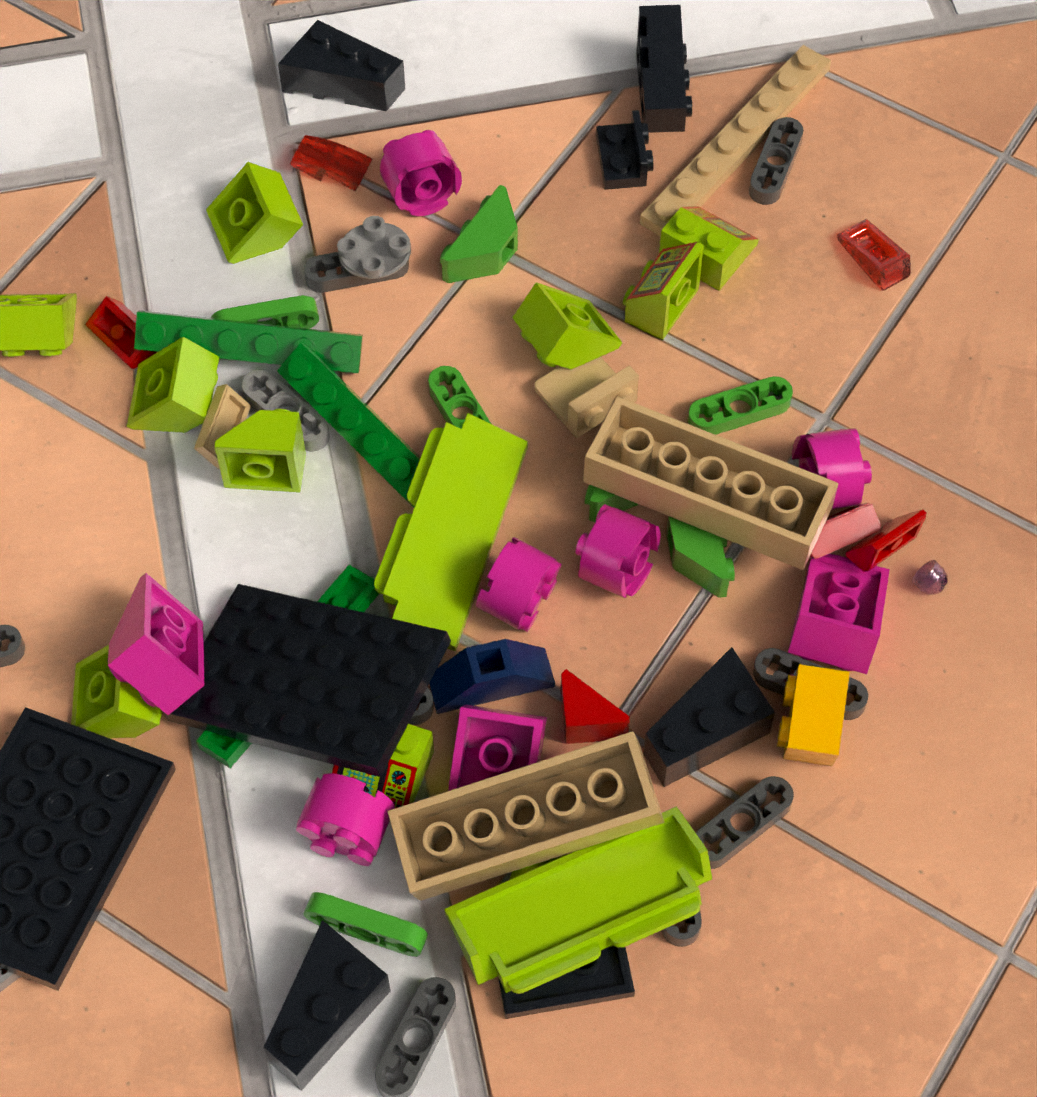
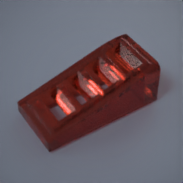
[837,219,911,291]

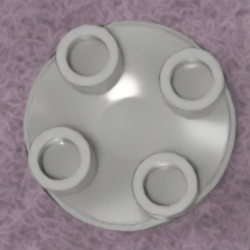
[337,216,411,279]

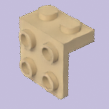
[535,357,639,438]

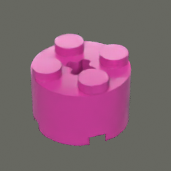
[380,130,462,216]
[792,428,872,509]
[575,504,661,598]
[476,537,562,632]
[296,773,395,866]

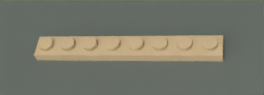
[640,45,831,237]

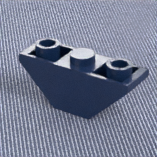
[429,639,555,714]

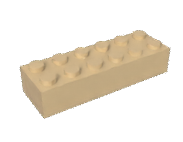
[583,396,839,570]
[388,731,665,901]

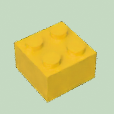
[777,664,850,766]

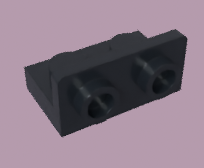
[596,110,654,190]

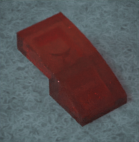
[290,135,372,192]

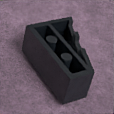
[636,5,692,133]
[278,20,406,111]
[643,647,775,787]
[264,920,391,1091]

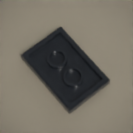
[498,945,635,1019]

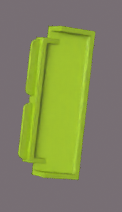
[374,413,528,651]
[444,806,712,994]

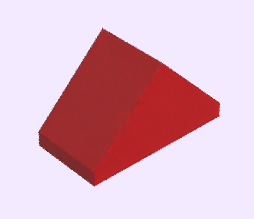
[560,669,630,744]

